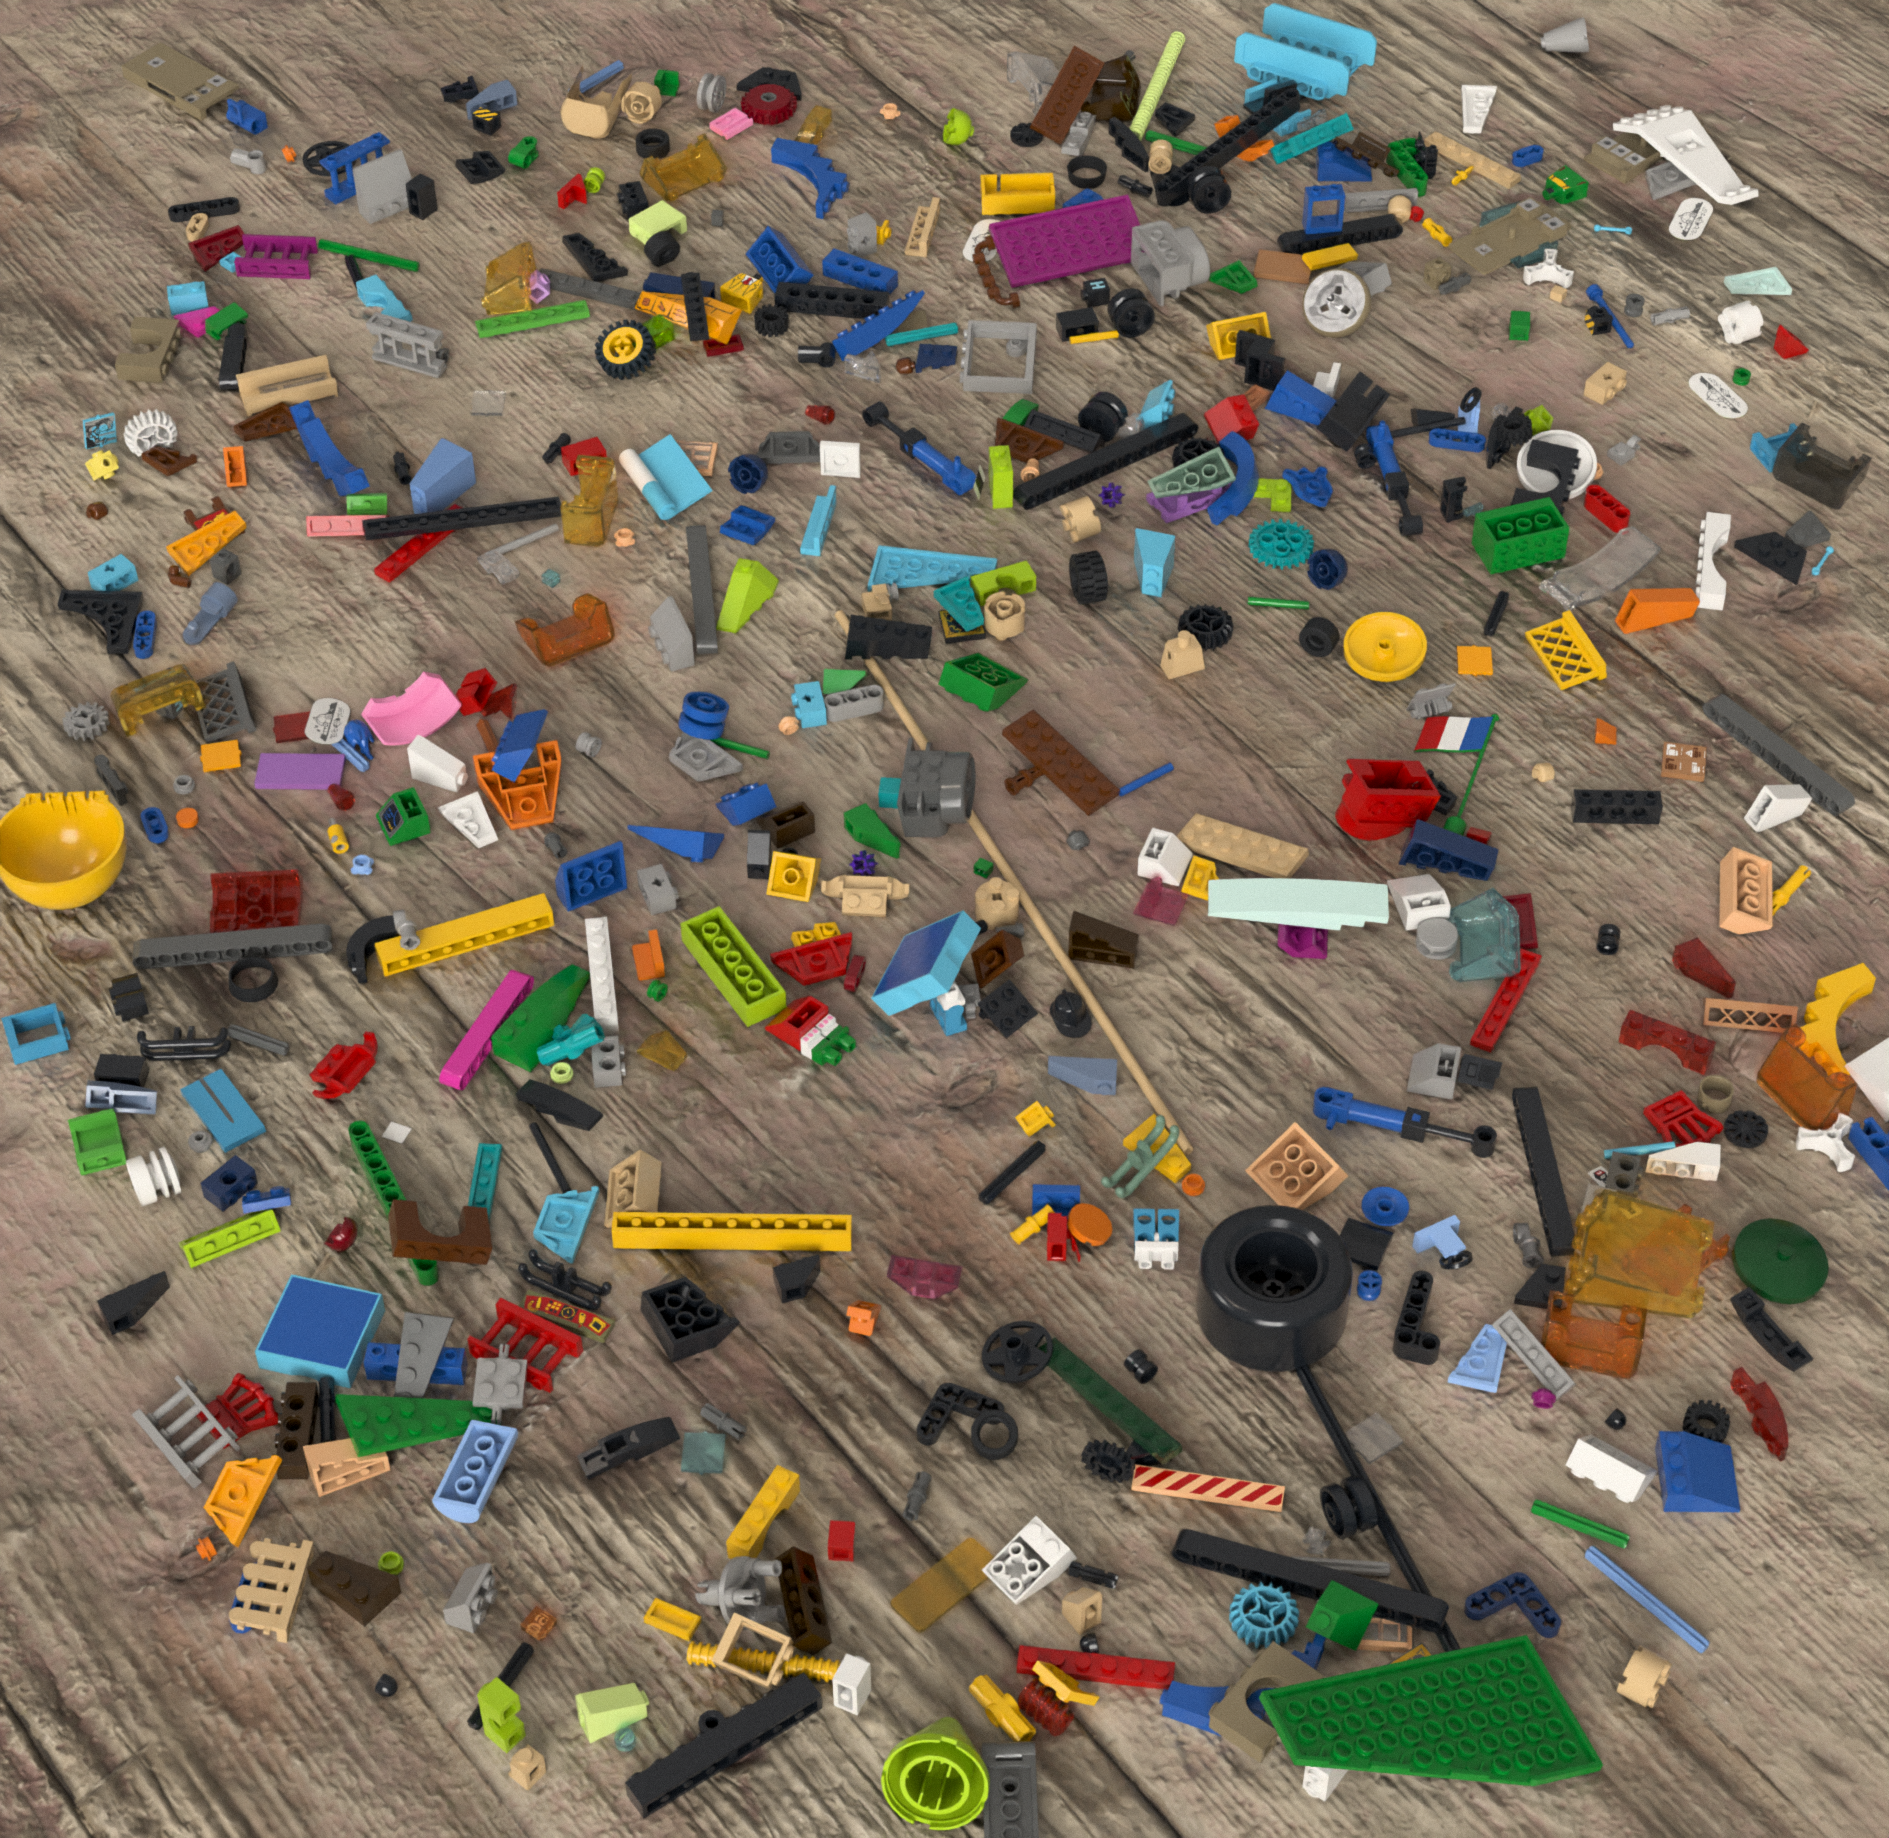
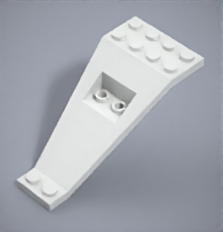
[1613,105,1758,205]

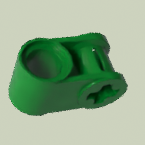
[508,136,539,169]

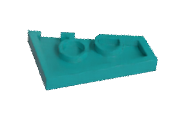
[933,576,984,632]

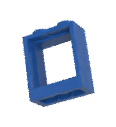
[1302,184,1345,234]

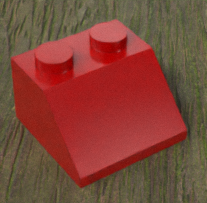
[1204,394,1259,444]

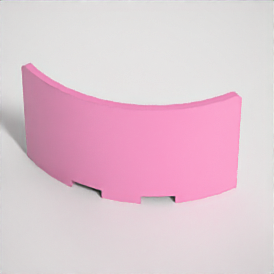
[361,671,461,746]

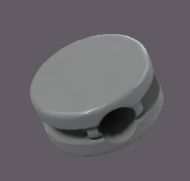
[1416,918,1458,960]

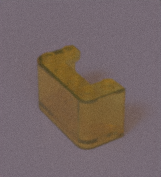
[561,455,618,547]

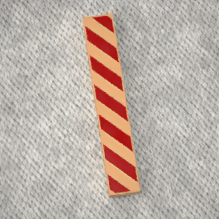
[1132,1464,1285,1512]

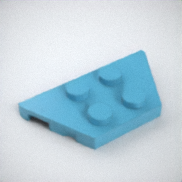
[533,1186,599,1264]

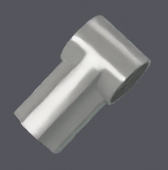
[230,148,267,174]

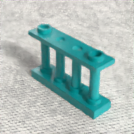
[1270,113,1354,165]

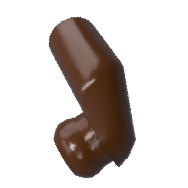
[167,565,192,588]

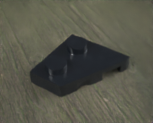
[441,76,479,103]
[1514,1264,1566,1311]

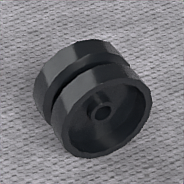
[1186,166,1232,214]
[1107,288,1155,338]
[1078,392,1128,442]
[1320,1475,1378,1540]

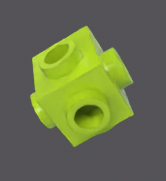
[1524,405,1554,437]

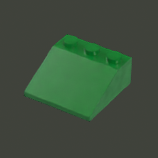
[938,653,1028,712]

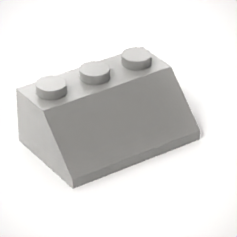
[648,596,694,672]

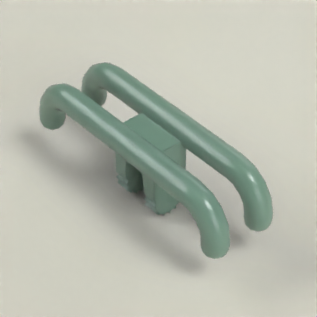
[1101,1115,1179,1198]

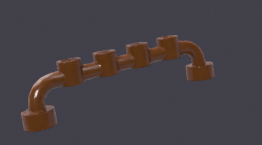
[972,235,1020,308]

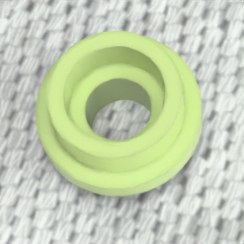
[550,1062,573,1084]

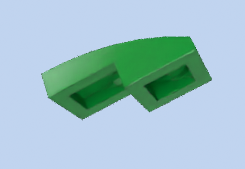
[1003,399,1039,426]

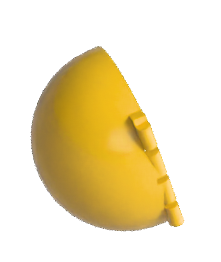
[0,790,127,910]

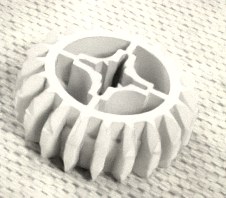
[124,409,178,457]

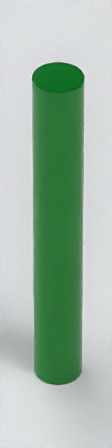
[1248,597,1309,610]
[710,737,770,759]

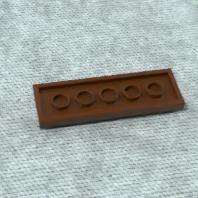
[1030,46,1105,145]
[1002,709,1120,816]

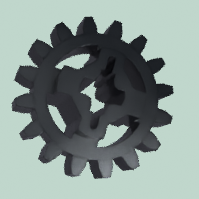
[1081,1439,1136,1483]

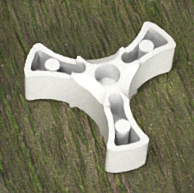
[1523,249,1574,289]
[1795,1113,1855,1172]

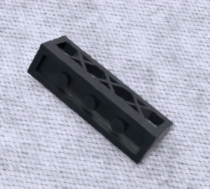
[1024,409,1106,453]

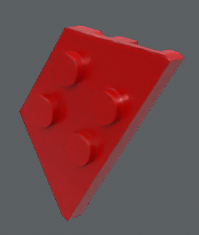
[770,932,853,986]

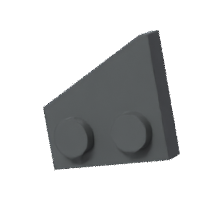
[1785,510,1831,548]

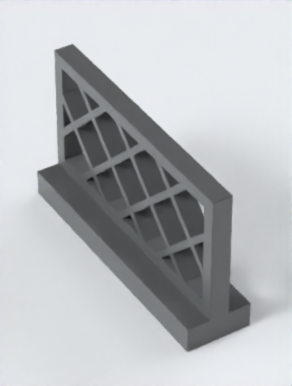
[189,661,257,743]

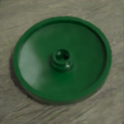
[1732,1218,1829,1304]

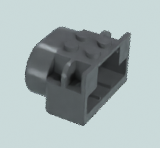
[897,738,976,837]

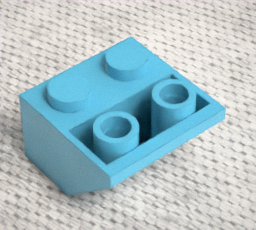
[1139,380,1175,431]

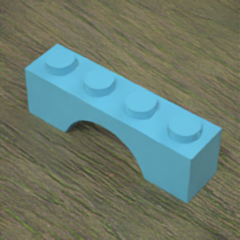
[356,275,413,322]

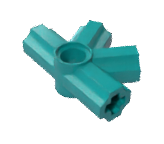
[537,1014,605,1066]

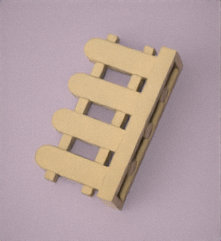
[229,1538,314,1643]

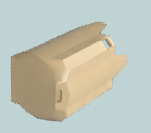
[560,64,632,139]

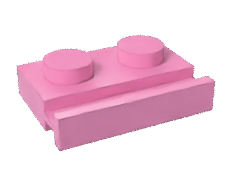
[709,108,753,140]

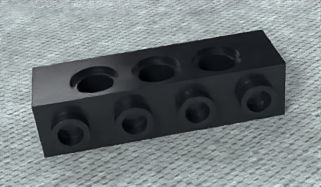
[1571,789,1663,824]

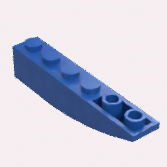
[832,290,925,361]

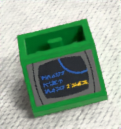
[376,787,431,846]

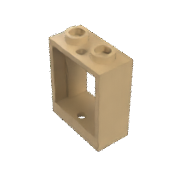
[711,1612,795,1690]

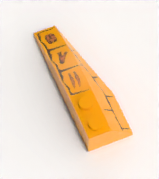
[634,291,742,345]

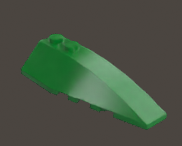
[491,964,590,1073]

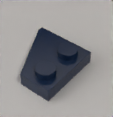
[916,344,957,373]

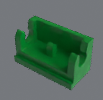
[205,302,248,340]

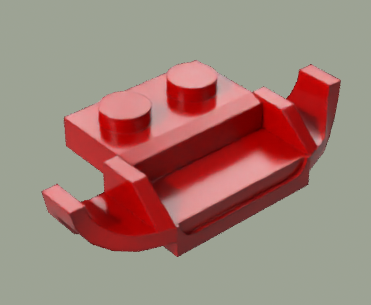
[309,1031,378,1099]

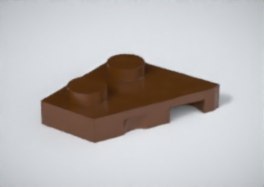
[141,446,197,476]

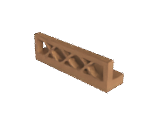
[1703,998,1798,1034]

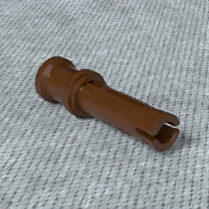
[1004,766,1044,796]

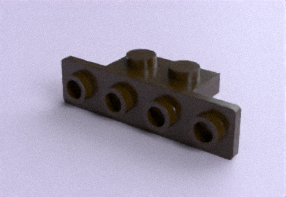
[1333,131,1400,178]

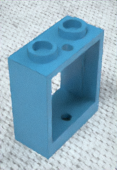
[1,1003,71,1065]

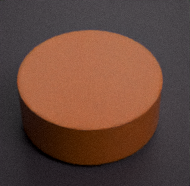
[176,808,199,828]

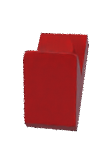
[557,173,587,209]

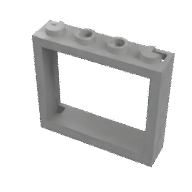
[960,320,1037,394]

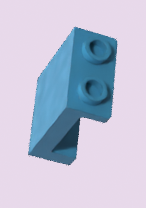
[1750,423,1814,473]

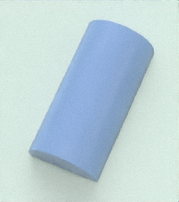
[432,1420,518,1523]

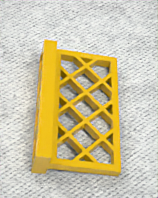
[1525,610,1607,690]

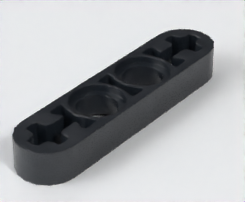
[168,197,240,222]

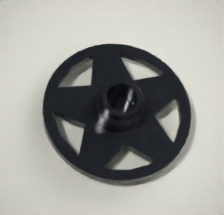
[302,141,357,176]
[982,1321,1054,1383]

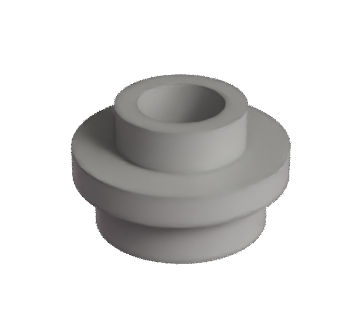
[173,775,195,794]
[188,1131,212,1153]

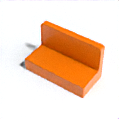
[632,929,665,981]

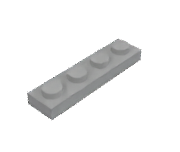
[1344,188,1418,213]
[1492,1309,1576,1400]

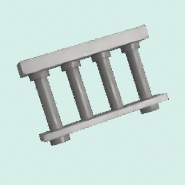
[132,1375,241,1489]

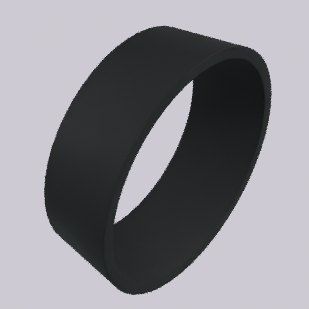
[1067,155,1107,189]
[229,957,278,1002]

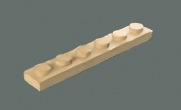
[1424,131,1521,189]

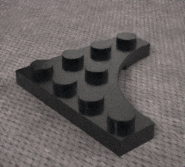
[58,590,143,654]

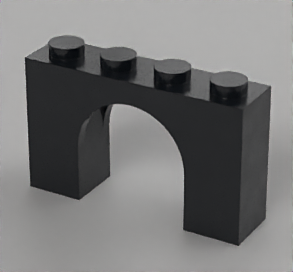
[1511,439,1581,517]

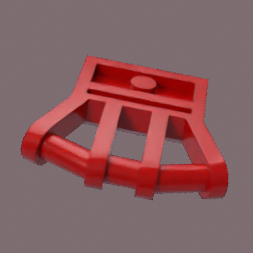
[1643,1090,1724,1147]
[196,1373,278,1449]

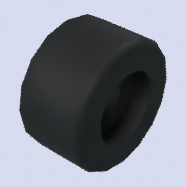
[644,231,680,267]
[1299,617,1340,657]

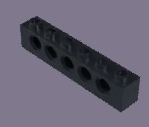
[775,282,890,319]

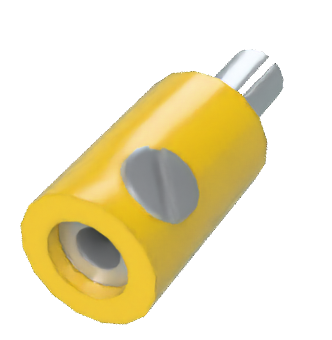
[327,818,349,854]

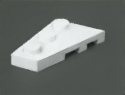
[438,791,498,848]

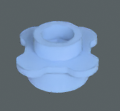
[351,855,374,875]

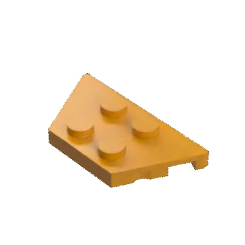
[203,1455,282,1548]

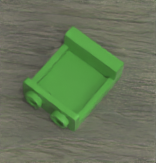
[68,1108,126,1176]

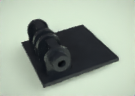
[1413,132,1438,179]
[978,979,1038,1038]

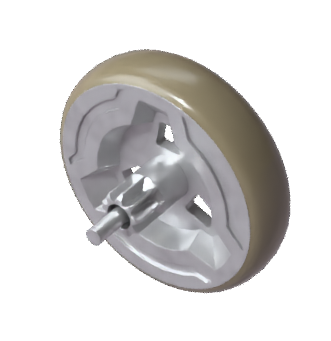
[1302,268,1371,338]

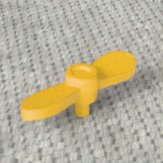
[1451,166,1474,186]

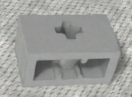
[847,212,877,258]
[637,864,679,916]

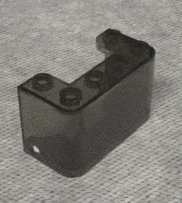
[1772,422,1872,510]

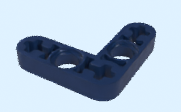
[1464,1572,1561,1638]

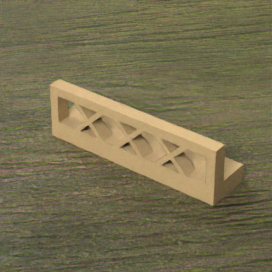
[905,197,940,257]

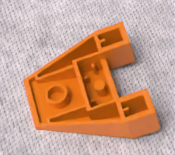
[473,740,562,830]

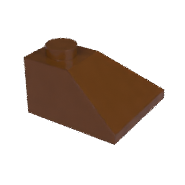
[971,929,1025,989]

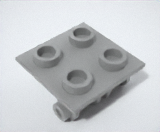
[1406,683,1455,720]

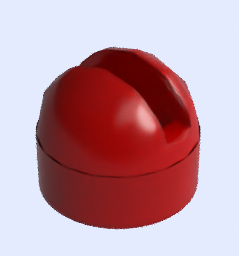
[1409,206,1424,222]

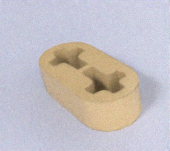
[186,213,209,241]

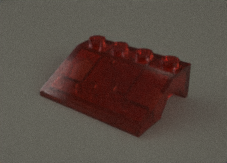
[210,869,303,933]

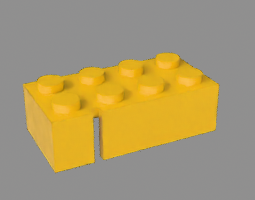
[980,173,1055,215]

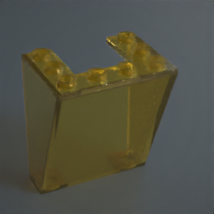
[1564,1189,1715,1319]

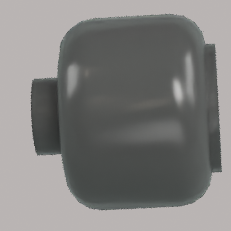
[1066,830,1090,851]

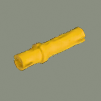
[1772,865,1811,916]

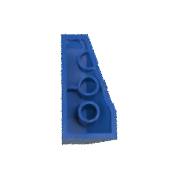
[628,825,724,863]

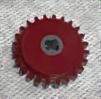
[741,84,797,125]

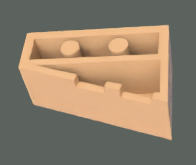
[303,1438,390,1497]

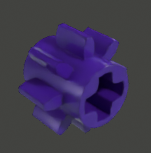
[1099,483,1125,508]
[849,850,878,876]

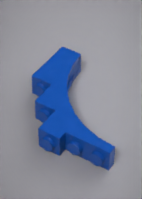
[771,138,849,219]

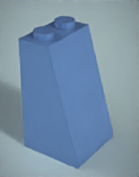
[410,438,476,514]

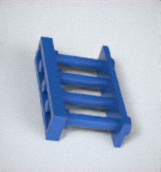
[319,132,390,205]

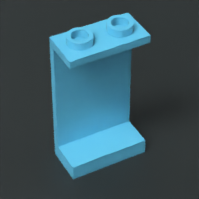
[1244,79,1311,137]

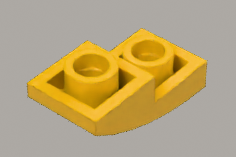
[791,922,841,947]

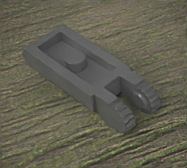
[94,754,128,806]

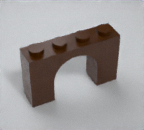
[388,1199,492,1265]

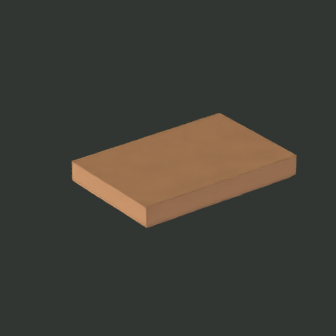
[1253,249,1312,284]

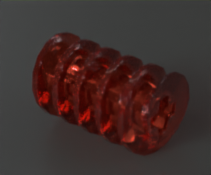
[1018,1679,1075,1736]

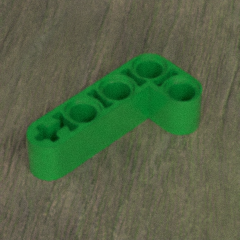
[1386,138,1428,197]

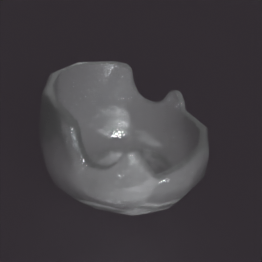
[1118,412,1145,440]

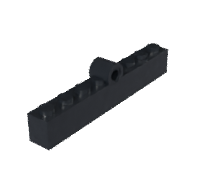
[625,1672,822,1819]

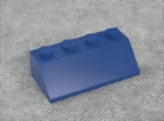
[746,226,814,293]
[491,709,548,782]

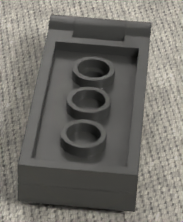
[982,1741,1039,1838]

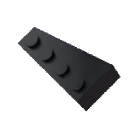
[845,615,932,660]

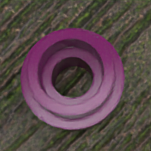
[1531,1388,1556,1409]

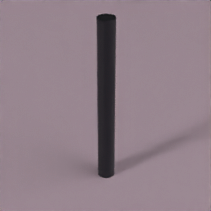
[1390,417,1466,438]
[529,1122,572,1194]

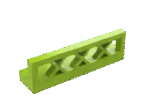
[178,1209,281,1268]

